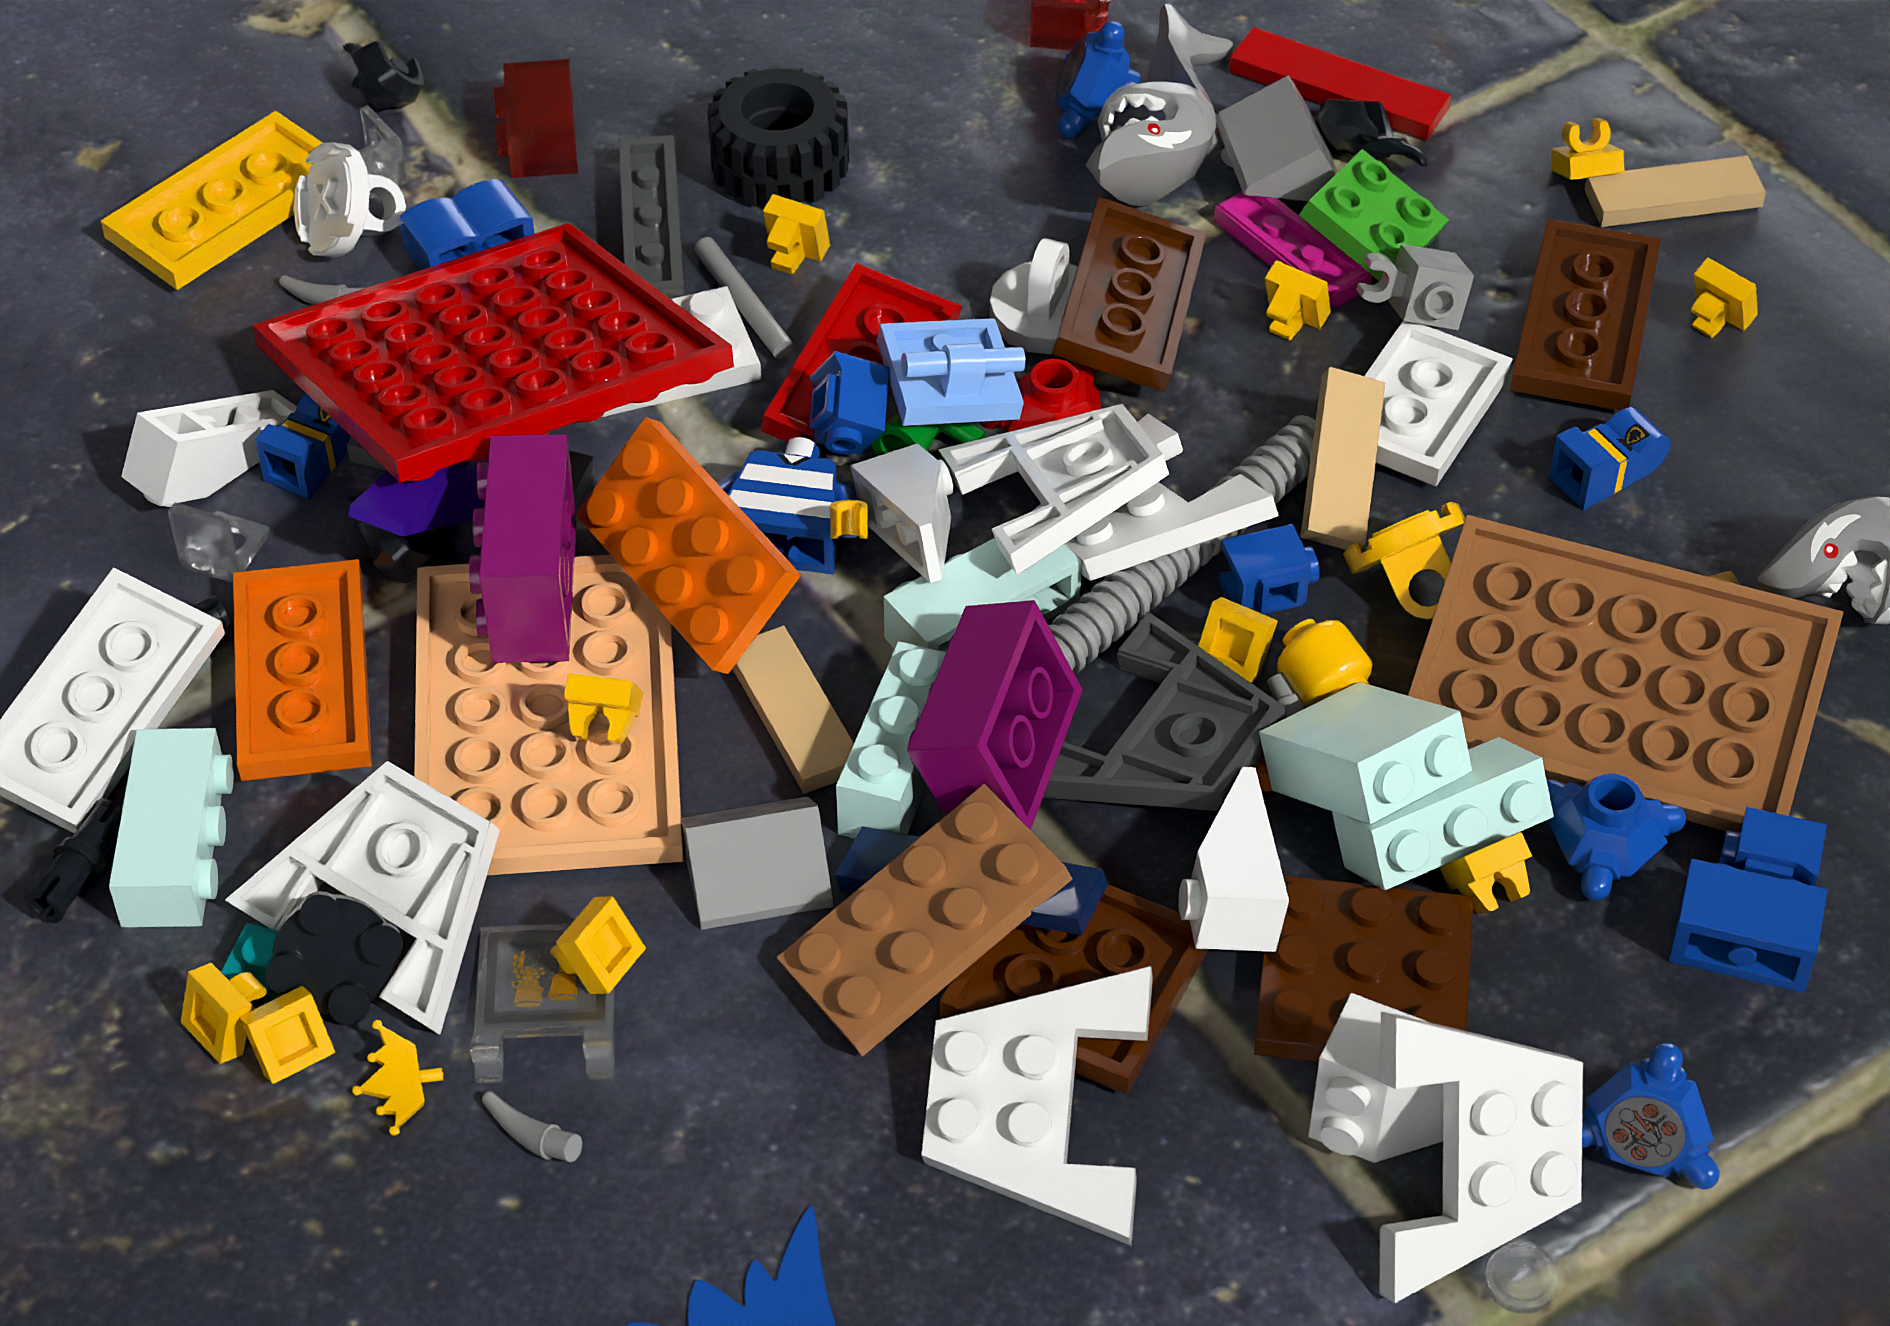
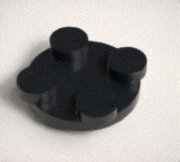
[266,891,403,1025]

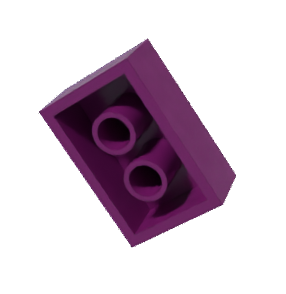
[469,434,577,663]
[907,600,1083,831]

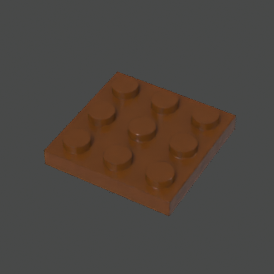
[1254,875,1474,1062]
[940,884,1209,1095]

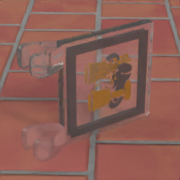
[471,923,615,1084]

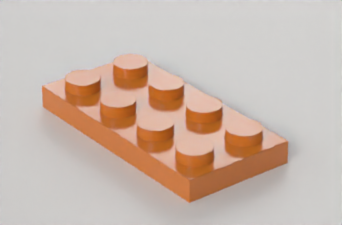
[576,417,801,674]
[233,559,372,781]

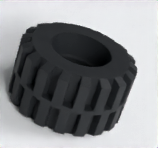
[707,66,849,206]

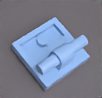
[877,318,1025,426]

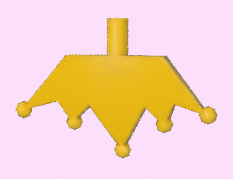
[352,1020,443,1136]

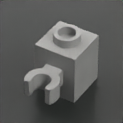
[1356,244,1474,330]

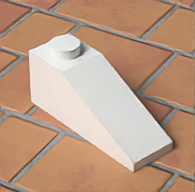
[121,390,297,507]
[851,443,953,583]
[1179,767,1289,952]

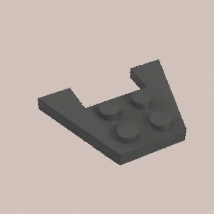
[1043,612,1286,811]

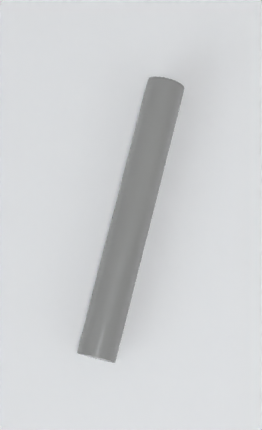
[694,237,794,359]

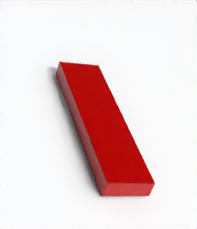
[1229,27,1451,140]

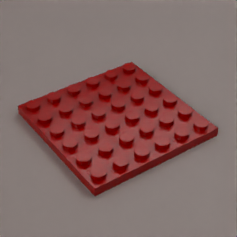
[252,223,734,483]

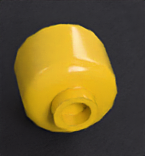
[1277,619,1372,708]

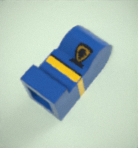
[255,393,351,499]
[1549,407,1671,511]

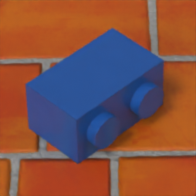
[1668,859,1828,993]

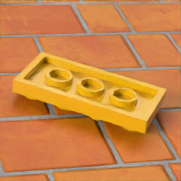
[101,111,323,290]

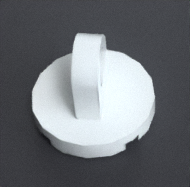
[294,142,406,257]
[990,238,1077,354]

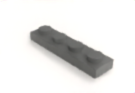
[618,135,684,299]

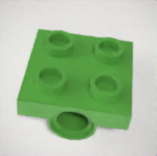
[1299,149,1449,281]

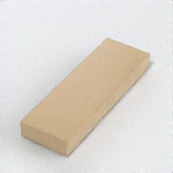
[1584,155,1766,227]
[1300,367,1386,550]
[732,626,854,794]

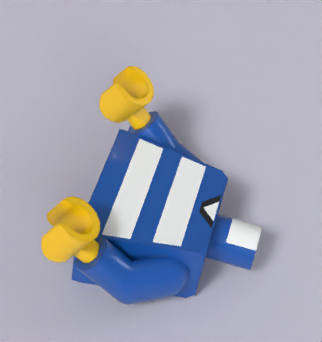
[718,437,868,575]

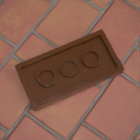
[1052,197,1207,392]
[1510,219,1661,411]

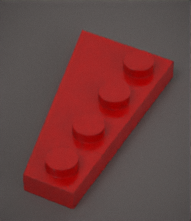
[761,263,962,450]

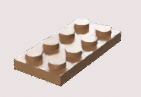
[777,784,1073,1057]

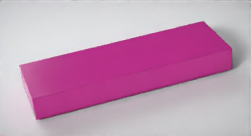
[1214,191,1372,311]

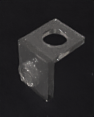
[358,105,408,200]
[168,502,270,583]

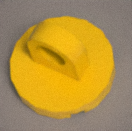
[1343,502,1466,620]

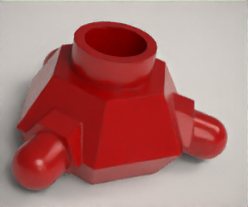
[979,359,1101,432]

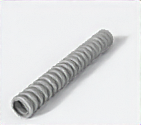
[1048,415,1316,675]

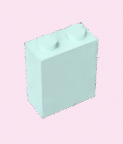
[1259,682,1472,824]

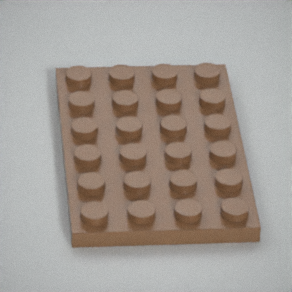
[1408,515,1844,832]

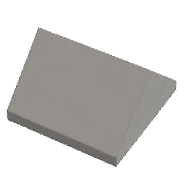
[1216,75,1338,201]
[681,796,833,930]

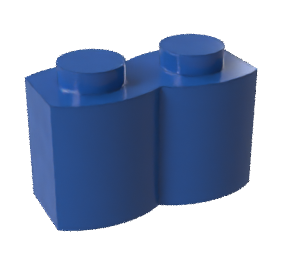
[399,179,534,270]

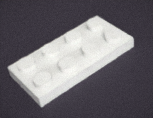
[0,568,225,834]

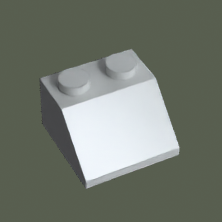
[1308,993,1444,1163]

